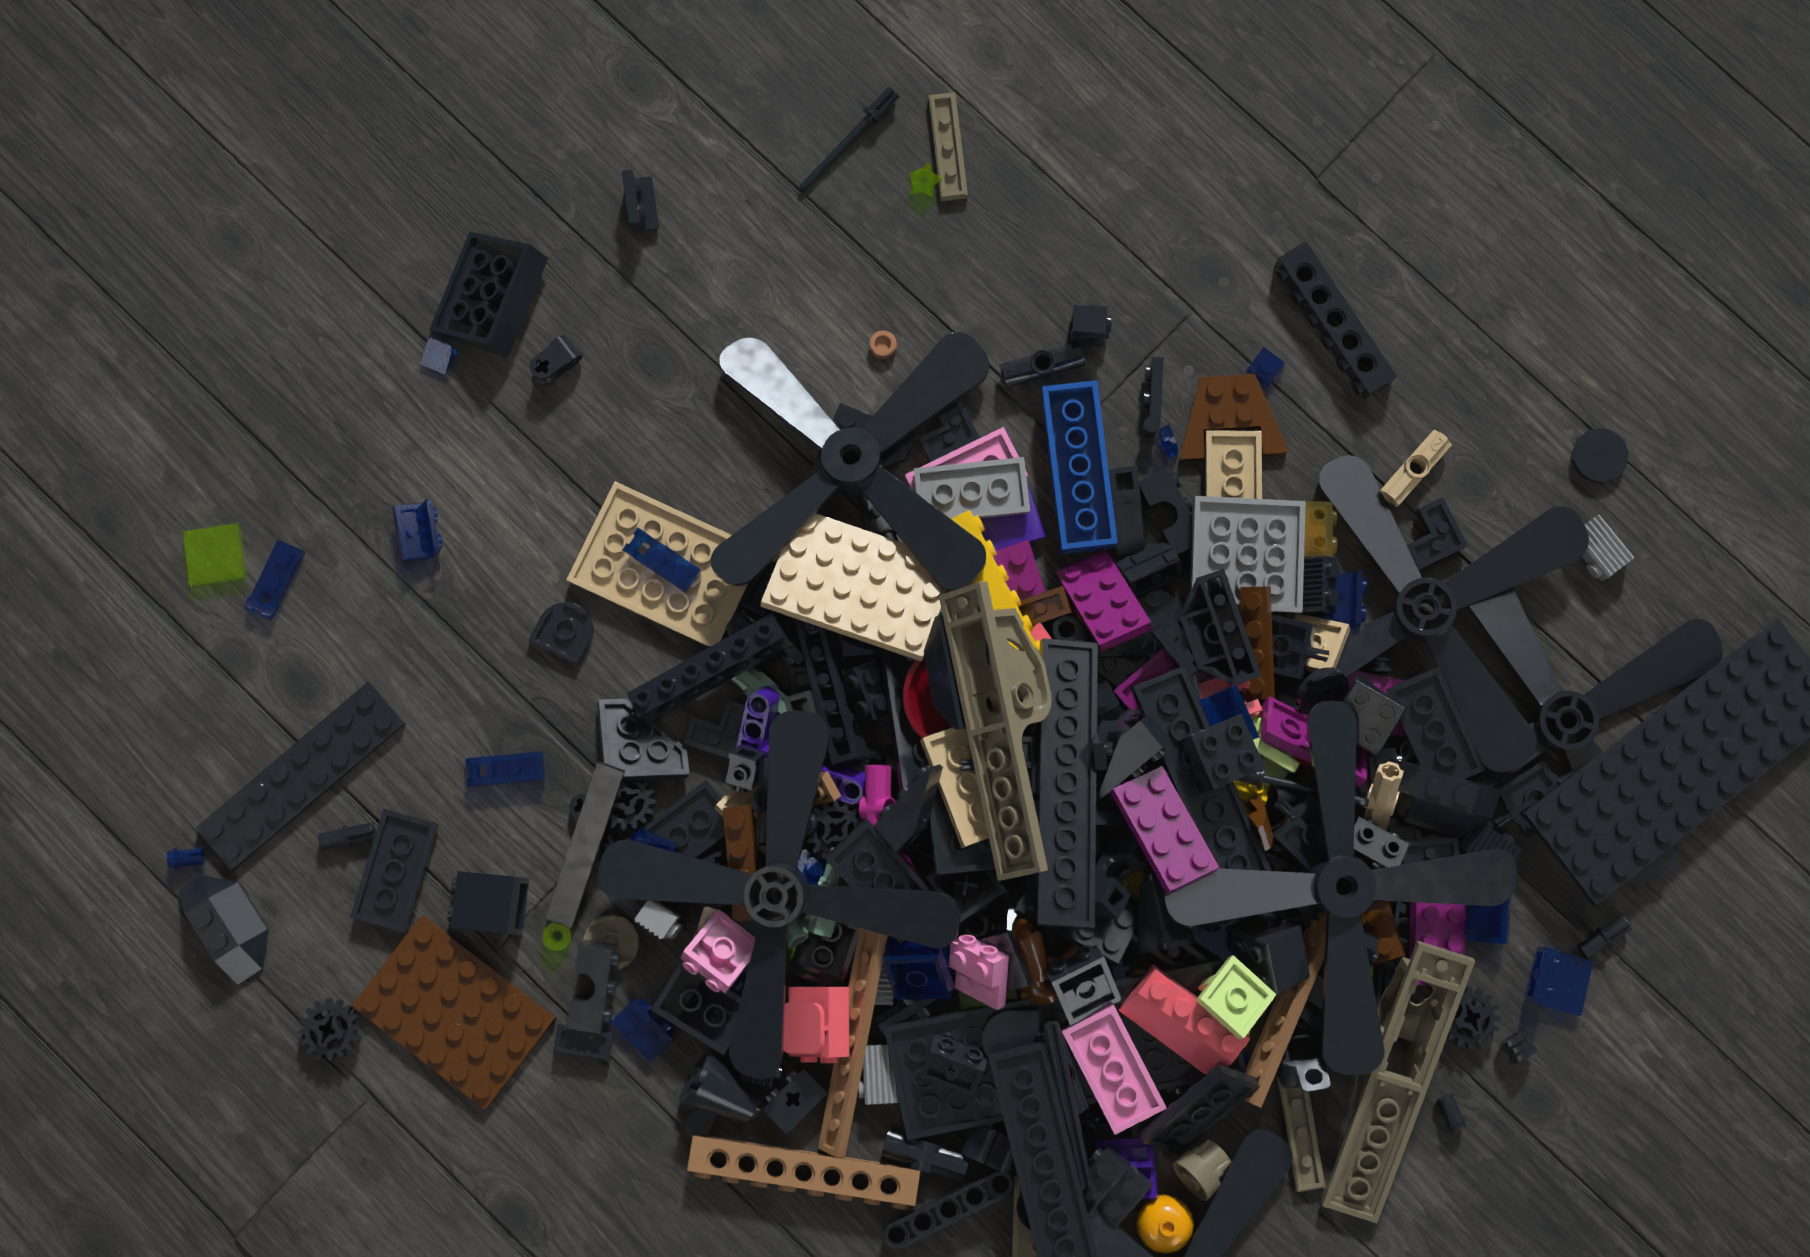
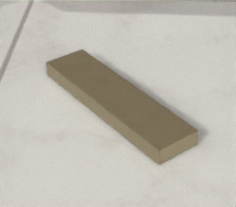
[928,92,968,201]
[1277,1076,1326,1192]

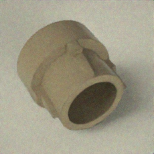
[1172,1139,1231,1201]

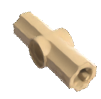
[1379,430,1452,507]
[1364,761,1404,831]

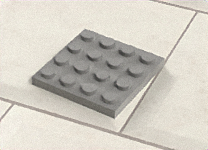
[1190,496,1306,613]

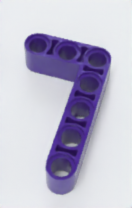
[737,686,865,804]

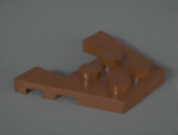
[1179,374,1288,462]

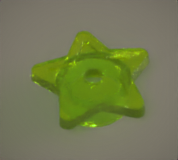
[909,163,942,197]

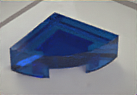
[1157,424,1178,458]

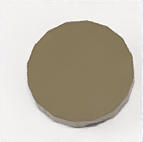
[583,915,640,971]

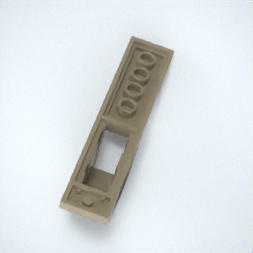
[939,581,1052,881]
[1321,941,1475,1223]

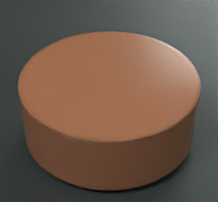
[869,330,897,359]

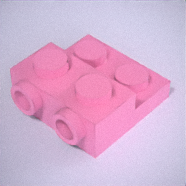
[681,909,755,993]
[949,934,1009,1010]

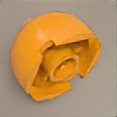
[1136,1194,1194,1254]

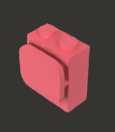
[783,987,849,1063]

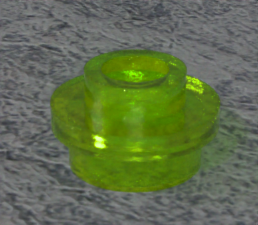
[543,923,571,951]

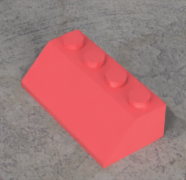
[1119,964,1250,1075]

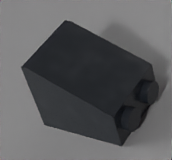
[447,871,529,935]

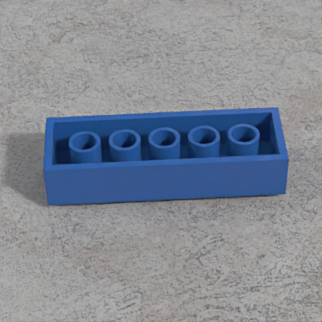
[1041,380,1118,555]

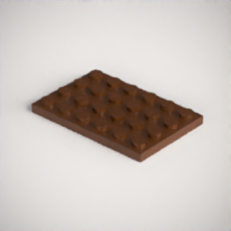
[352,915,557,1110]

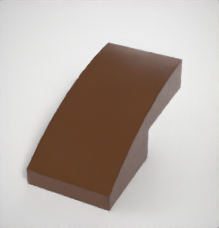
[1248,794,1273,851]

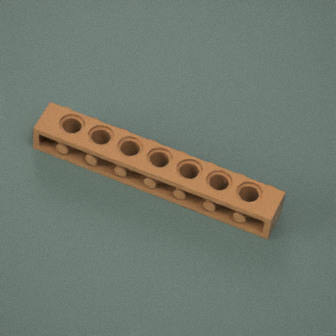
[687,1134,920,1210]

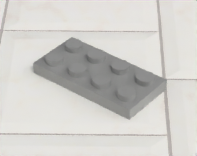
[914,457,1030,519]

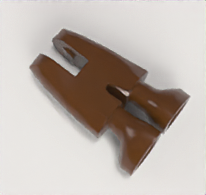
[1012,919,1057,1003]

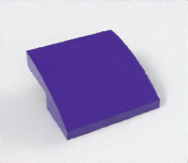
[980,485,1046,551]
[1095,1138,1158,1200]

